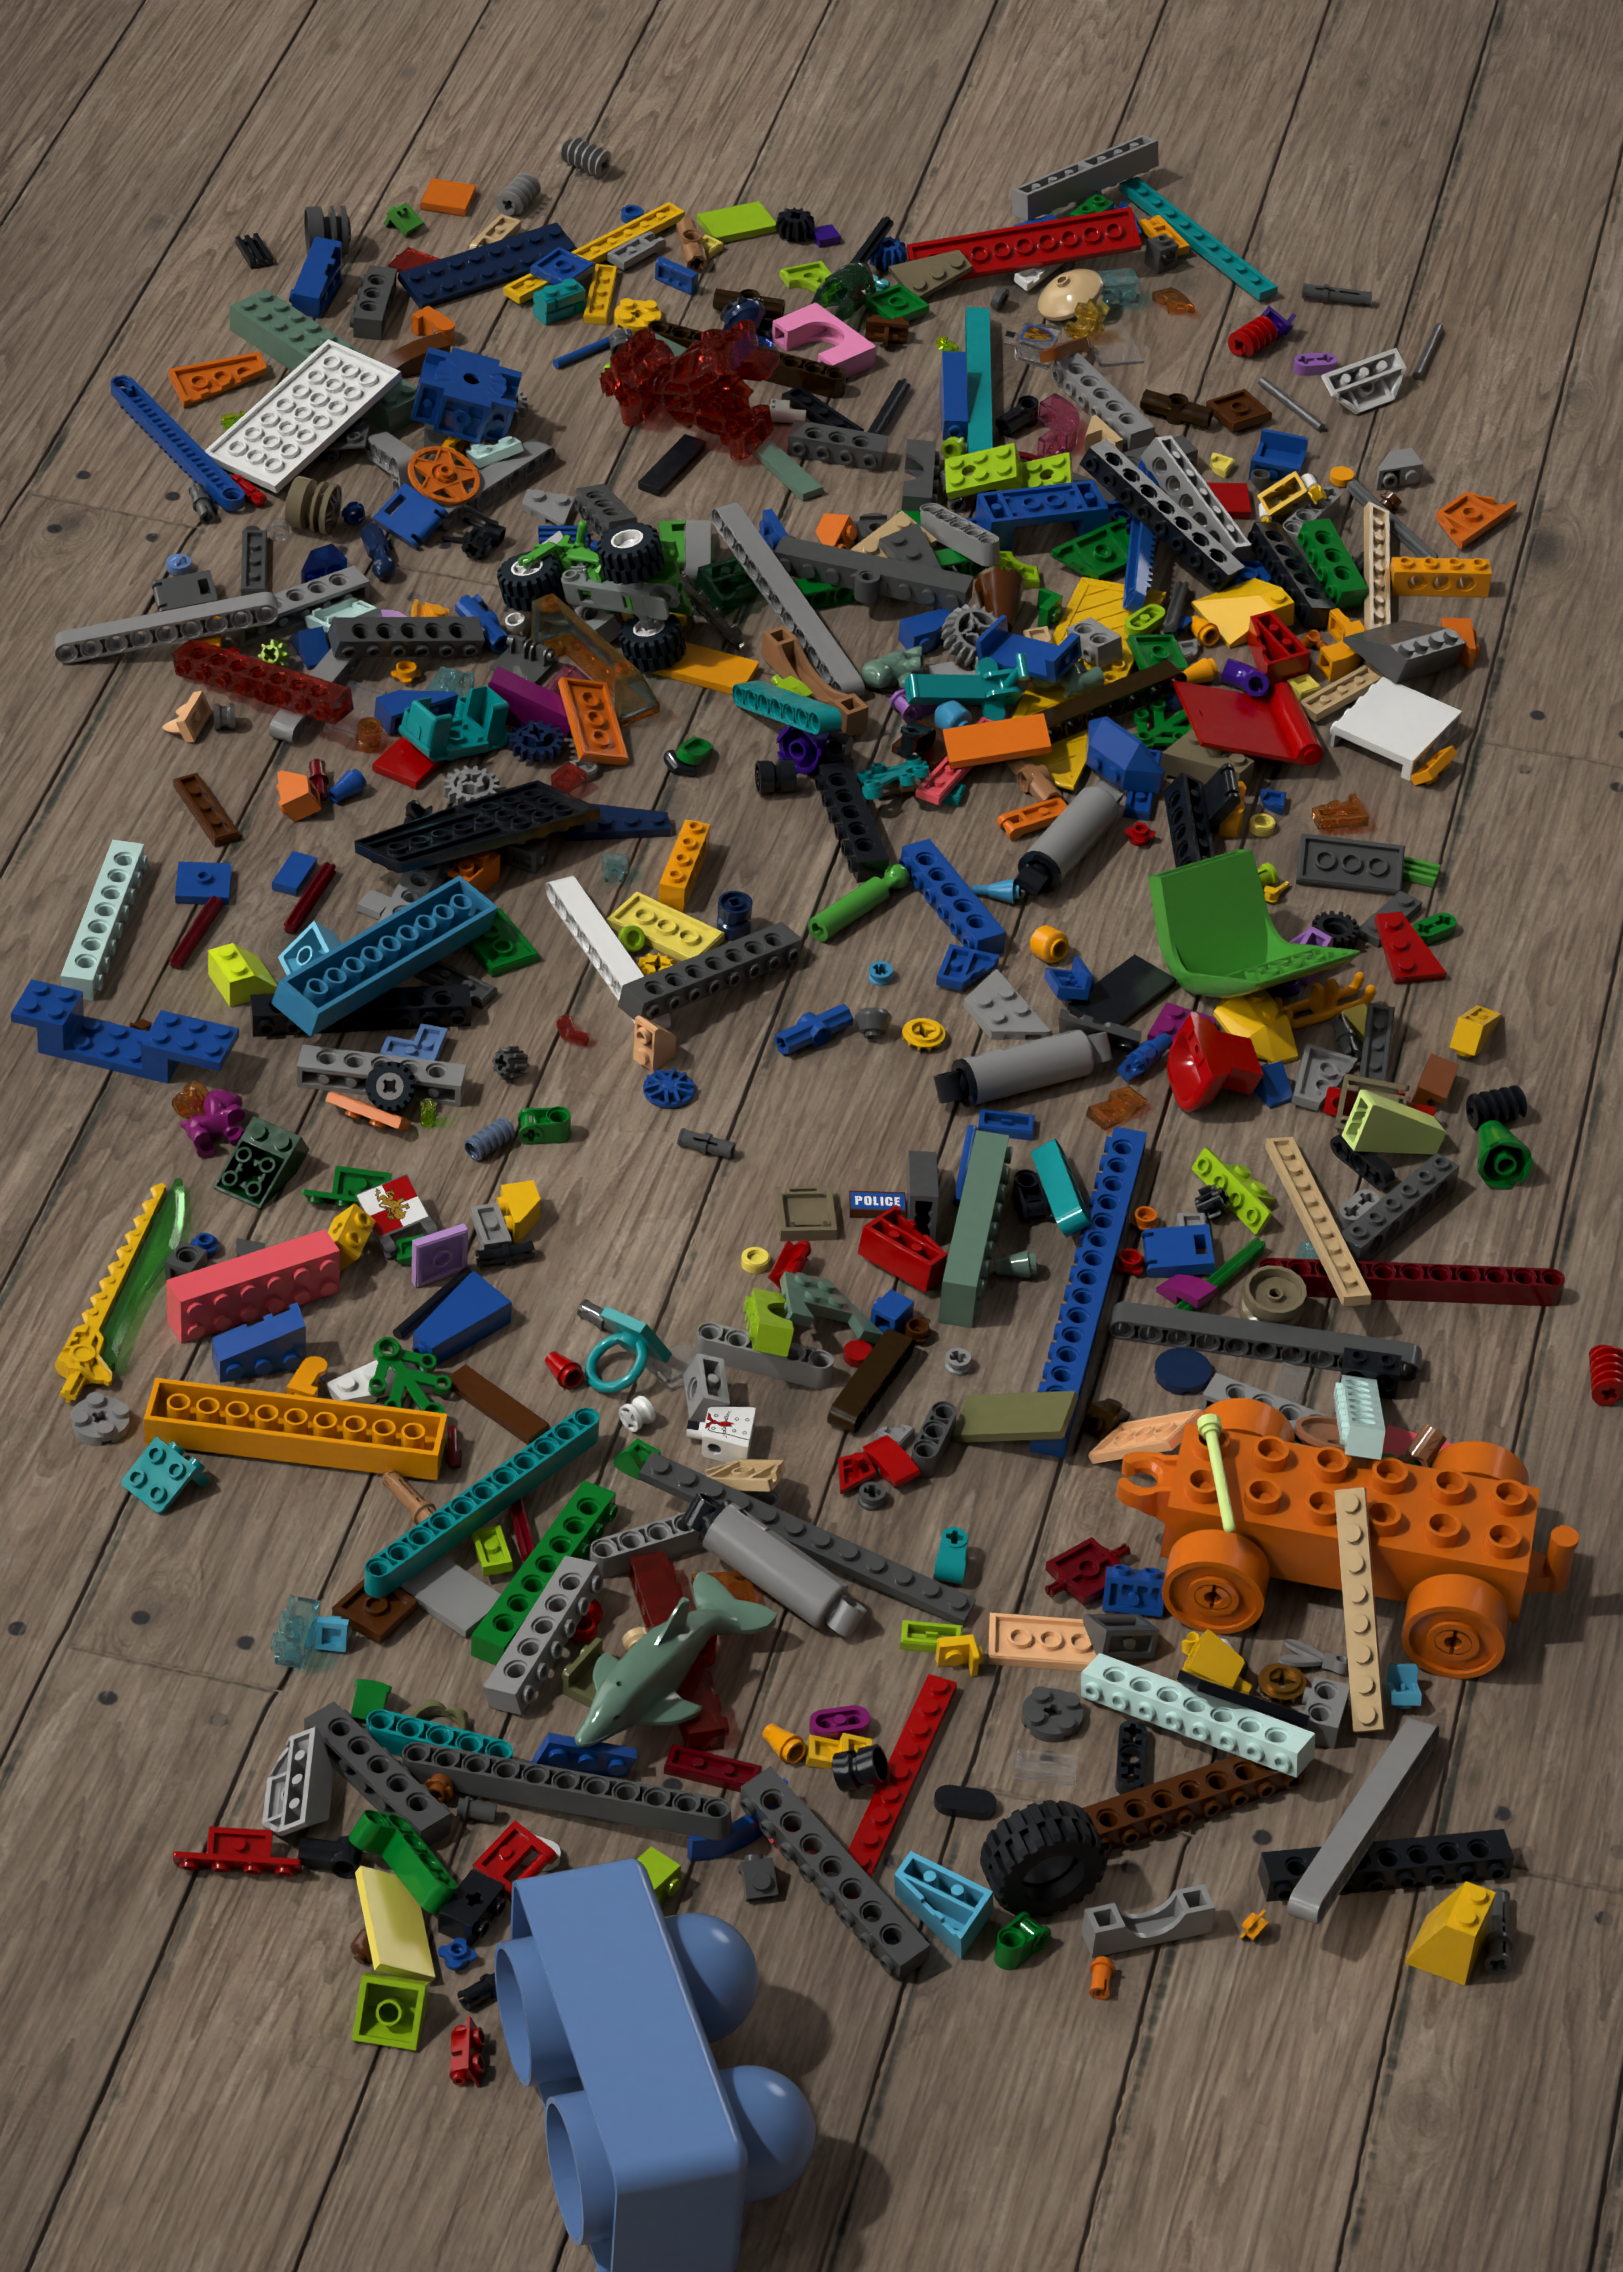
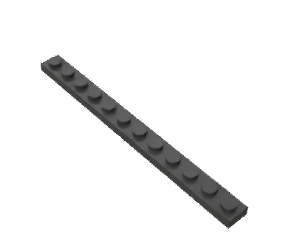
[638,1451,976,1626]

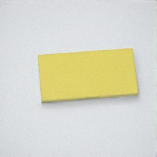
[607,892,725,962]
[355,1866,435,1982]

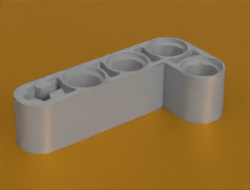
[363,432,423,494]
[1283,486,1341,561]

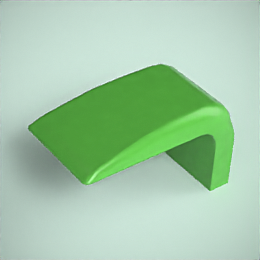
[1148,849,1360,998]

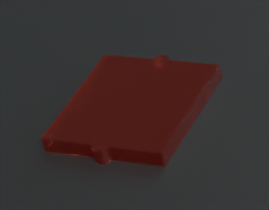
[388,247,440,273]

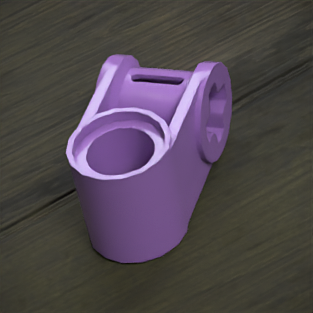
[889,689,938,722]

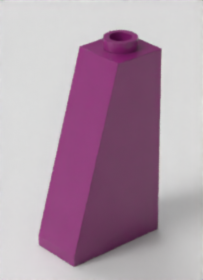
[488,666,571,738]

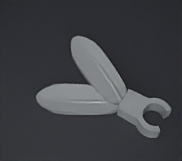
[1279,1639,1348,1674]

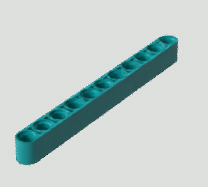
[965,307,993,454]
[364,1407,600,1598]

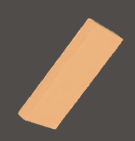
[1088,1409,1204,1464]
[988,1613,1097,1671]

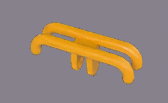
[1273,972,1376,1030]

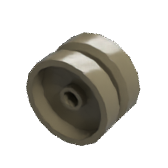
[1240,1265,1307,1327]

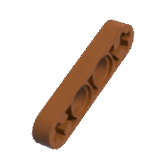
[1038,336,1090,363]

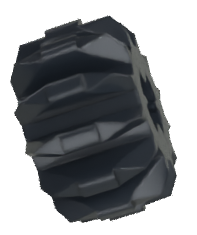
[776,207,815,243]

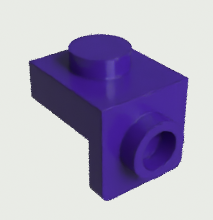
[1260,306,1296,340]

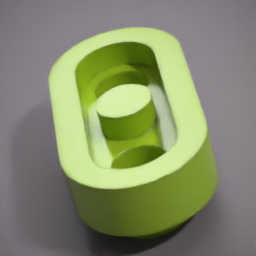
[1124,604,1165,636]

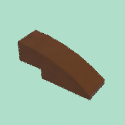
[379,332,450,378]

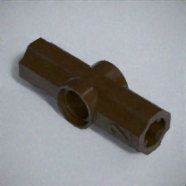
[713,288,786,320]
[1140,389,1214,429]

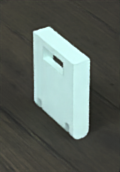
[304,597,382,638]

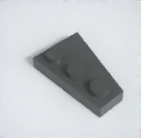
[878,523,942,569]
[1059,1008,1141,1051]

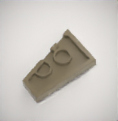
[889,250,972,300]

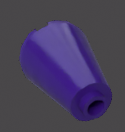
[776,725,842,774]

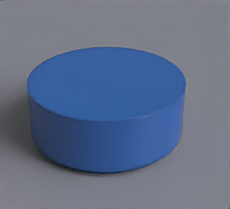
[621,205,644,224]

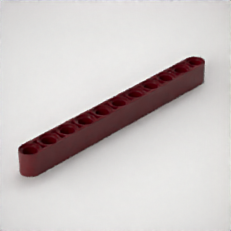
[1258,1258,1565,1306]

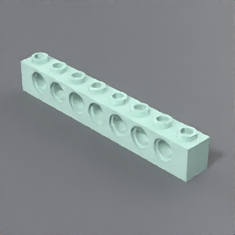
[60,839,148,1001]
[1333,1375,1386,1460]
[1081,1653,1315,1778]

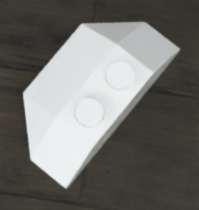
[1321,348,1407,415]

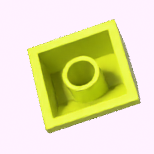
[208,943,277,1007]

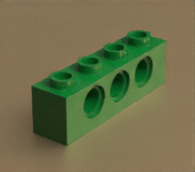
[1297,518,1368,609]

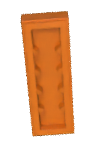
[325,1091,411,1131]

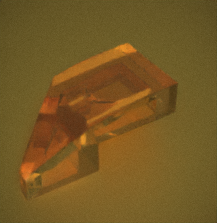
[1152,287,1195,314]

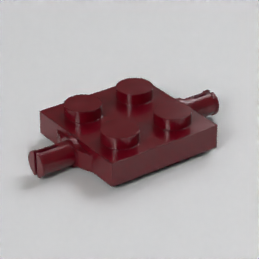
[1045,1537,1131,1606]

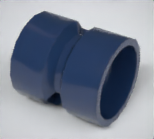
[716,891,753,941]

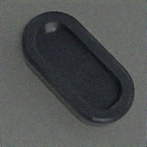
[934,1785,996,1820]

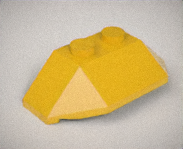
[1213,989,1298,1064]

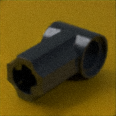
[996,395,1039,437]
[298,1836,363,1879]

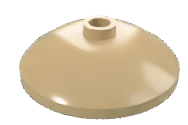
[1038,269,1103,321]

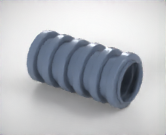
[464,1117,515,1161]

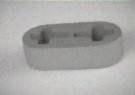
[1337,1189,1380,1229]

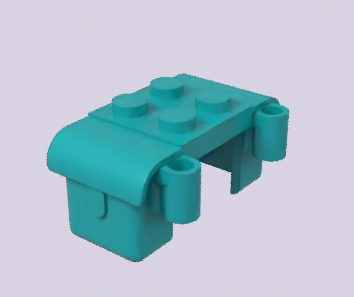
[398,686,510,762]

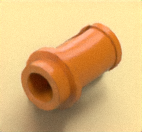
[1089,1956,1115,2000]

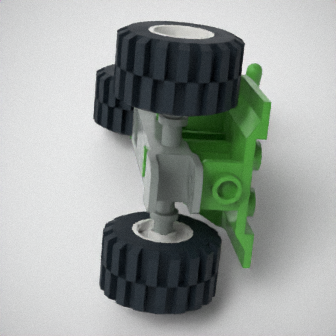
[497,520,693,672]

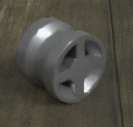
[213,703,235,729]

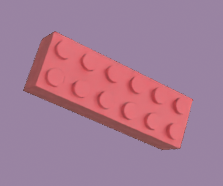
[166,1229,340,1344]

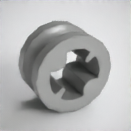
[944,1348,971,1376]

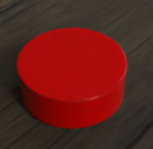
[843,1340,872,1367]

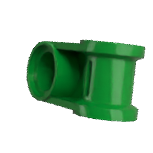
[518,1106,571,1145]
[994,1911,1051,1970]

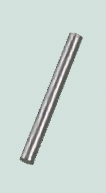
[1412,323,1443,380]
[1258,377,1325,432]

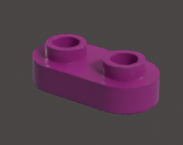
[809,1705,870,1740]

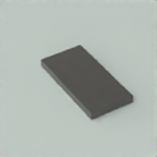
[1296,833,1405,896]

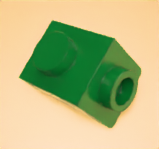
[1037,588,1063,628]

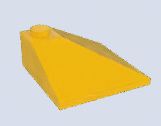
[1191,578,1295,649]

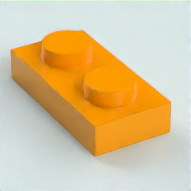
[1409,745,1458,786]

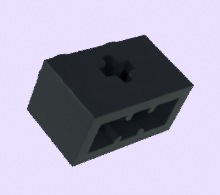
[438,1869,507,1947]

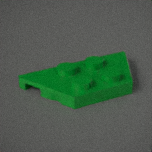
[1050,517,1130,580]

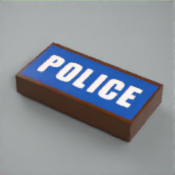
[849,1191,906,1218]

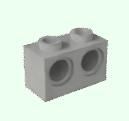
[1067,617,1122,668]
[1295,1676,1350,1749]

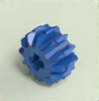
[869,236,907,271]

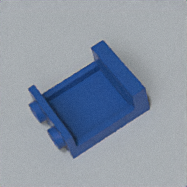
[1248,429,1309,481]

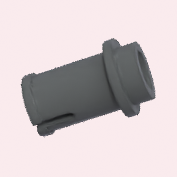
[457,1796,497,1824]

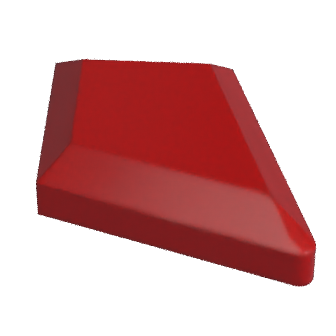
[838,1451,876,1494]

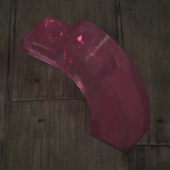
[1037,393,1079,458]

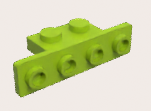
[1191,1148,1274,1235]

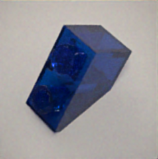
[301,543,347,584]

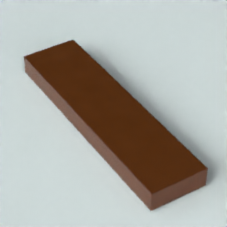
[173,773,239,847]
[445,1364,549,1445]

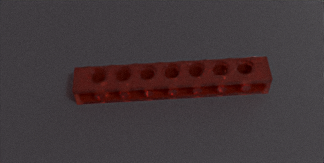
[172,639,354,725]

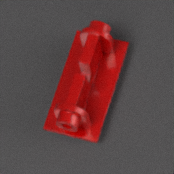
[768,1240,812,1289]
[449,2016,486,2088]

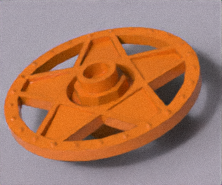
[408,446,480,505]

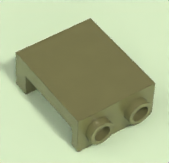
[561,1637,620,1708]

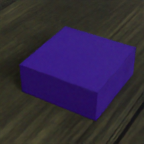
[812,224,841,248]

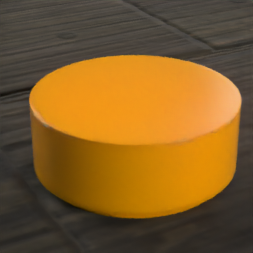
[1329,466,1354,487]

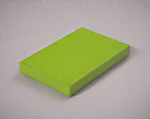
[696,201,777,243]

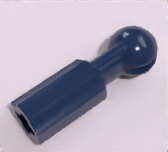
[360,523,396,580]

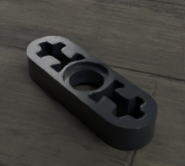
[1330,1132,1396,1190]
[1115,1720,1147,1795]

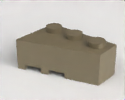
[1161,729,1254,789]

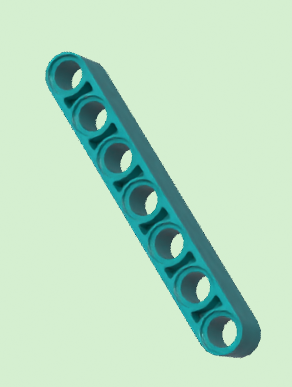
[732,680,842,734]

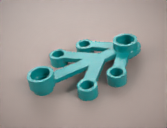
[856,757,930,799]

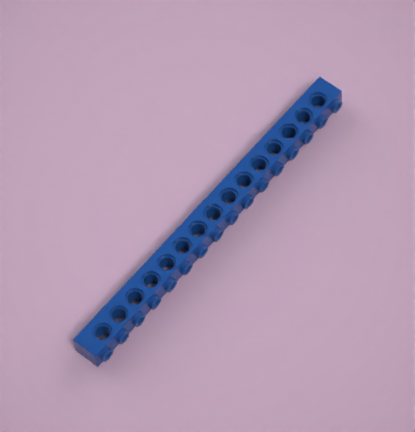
[1030,1126,1147,1458]

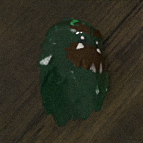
[811,261,874,322]

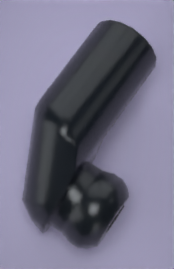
[663,750,697,776]

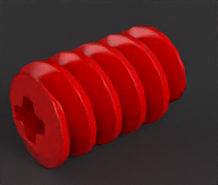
[1228,315,1278,357]
[1589,1345,1623,1406]

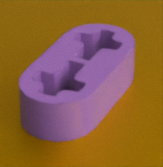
[1293,352,1337,376]

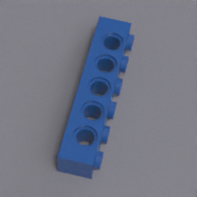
[899,839,1006,954]

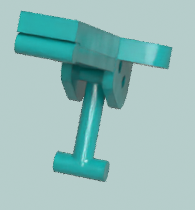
[904,653,1029,721]

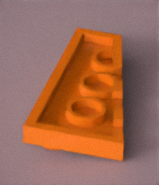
[168,351,267,408]

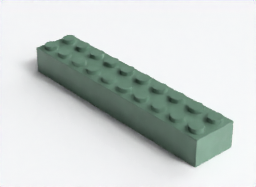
[230,289,417,434]

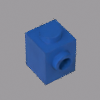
[870,1289,914,1333]

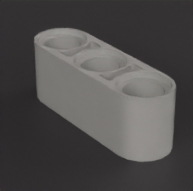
[684,519,711,584]

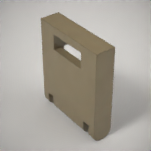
[1334,1073,1410,1129]
[775,1186,837,1241]

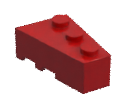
[1247,610,1311,687]
[857,1205,948,1293]

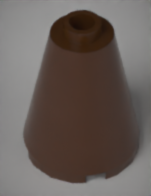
[975,567,1024,633]

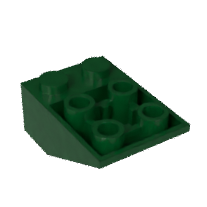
[213,1116,310,1210]

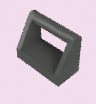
[1083,1614,1159,1659]

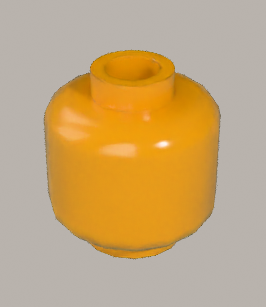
[1030,925,1069,964]

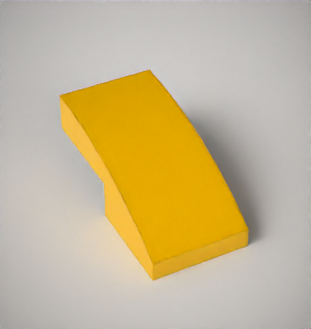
[806,1733,872,1769]

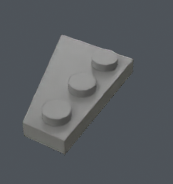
[1291,1043,1358,1111]

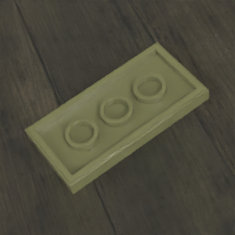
[952,1391,1078,1443]

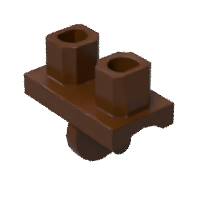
[865,315,909,347]

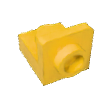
[935,1634,983,1677]

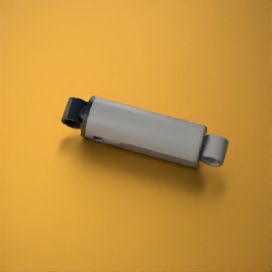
[1014,780,1124,899]
[933,1030,1113,1108]
[682,1492,867,1637]

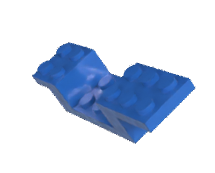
[965,480,1132,551]
[11,979,239,1084]

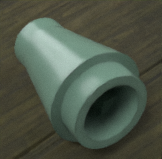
[995,1250,1037,1278]

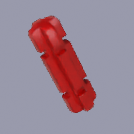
[231,474,267,507]

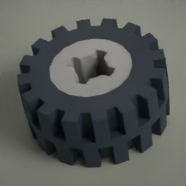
[365,1061,417,1111]

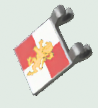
[355,1174,438,1259]

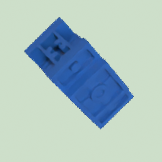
[410,347,522,444]

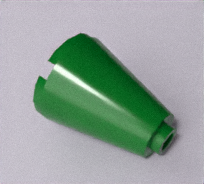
[1477,1120,1533,1189]

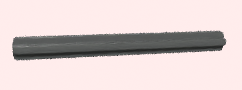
[1346,480,1438,558]

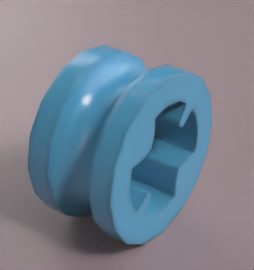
[869,961,893,986]

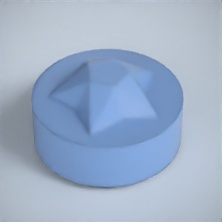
[166,554,191,576]

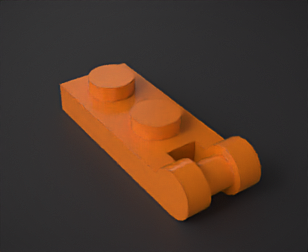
[996,796,1068,841]

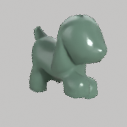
[861,646,924,689]
[1031,660,1104,698]

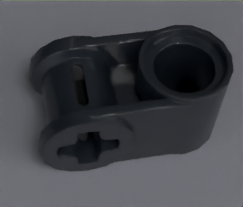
[896,721,936,758]
[1012,1169,1051,1222]

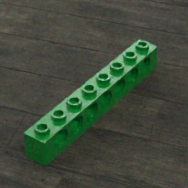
[471,1480,618,1666]

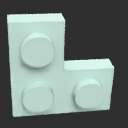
[464,436,524,468]

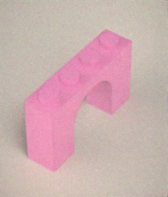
[772,302,877,378]

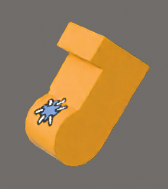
[286,1356,328,1398]

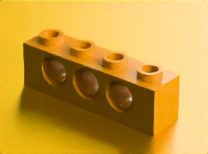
[1390,556,1492,598]
[658,819,711,913]

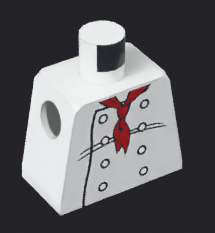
[686,1407,756,1463]

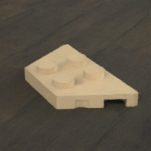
[705,1459,786,1494]

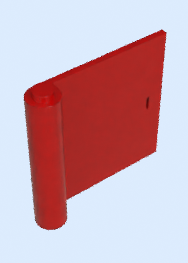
[1173,680,1324,766]

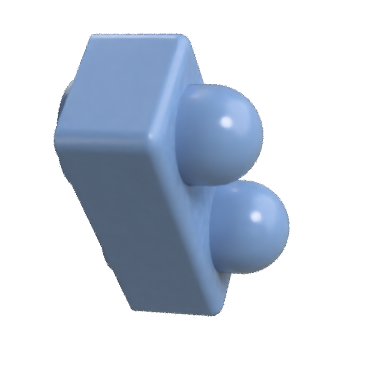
[494,1858,816,2272]

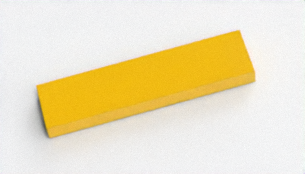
[583,264,618,325]

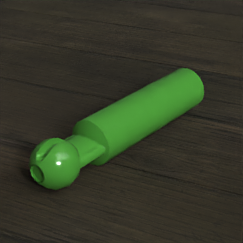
[808,864,909,942]

